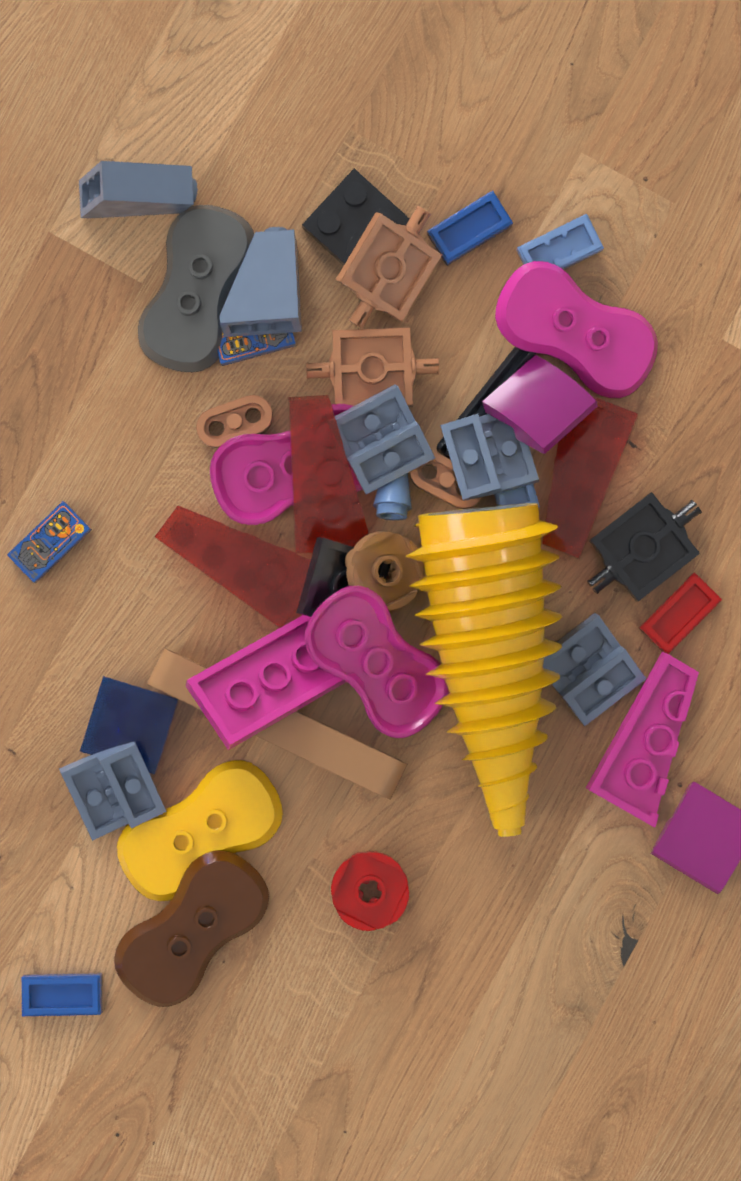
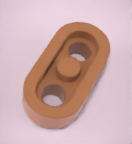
[196,395,273,448]
[410,452,482,509]

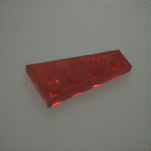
[288,395,369,554]
[542,396,638,560]
[155,506,311,628]

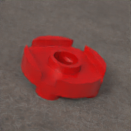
[331,851,409,931]

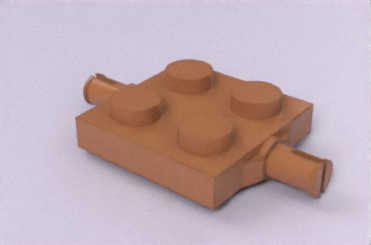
[336,206,442,329]
[306,328,439,407]

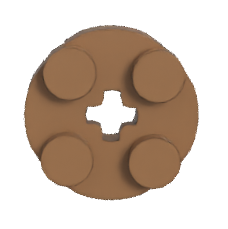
[345,531,424,610]

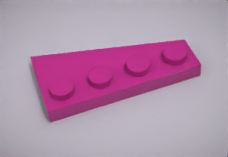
[586,652,699,828]

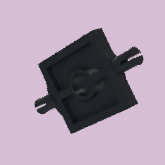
[587,492,702,602]

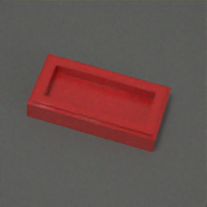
[639,572,722,654]

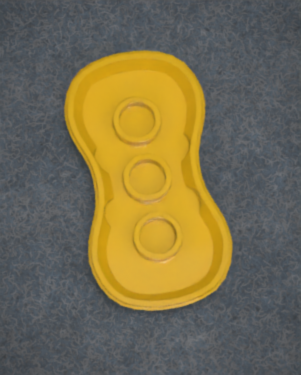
[117,760,283,901]

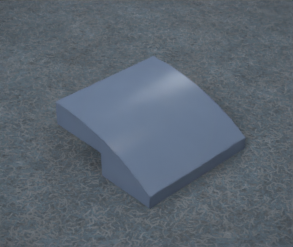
[327,384,435,495]
[440,414,539,501]
[543,613,646,726]
[59,742,167,841]

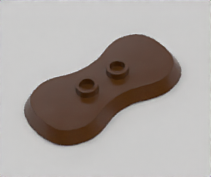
[114,850,269,1007]

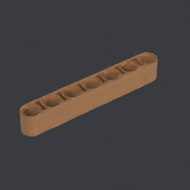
[147,648,408,800]

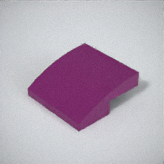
[482,355,598,454]
[650,781,741,894]

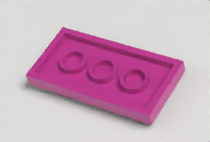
[185,615,346,750]

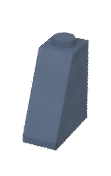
[79,161,198,219]
[220,227,302,337]

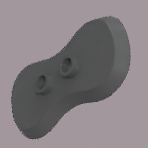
[138,205,254,373]

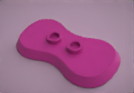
[495,261,658,398]
[210,404,362,525]
[304,585,449,738]

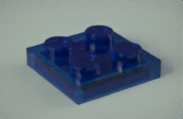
[80,676,179,774]

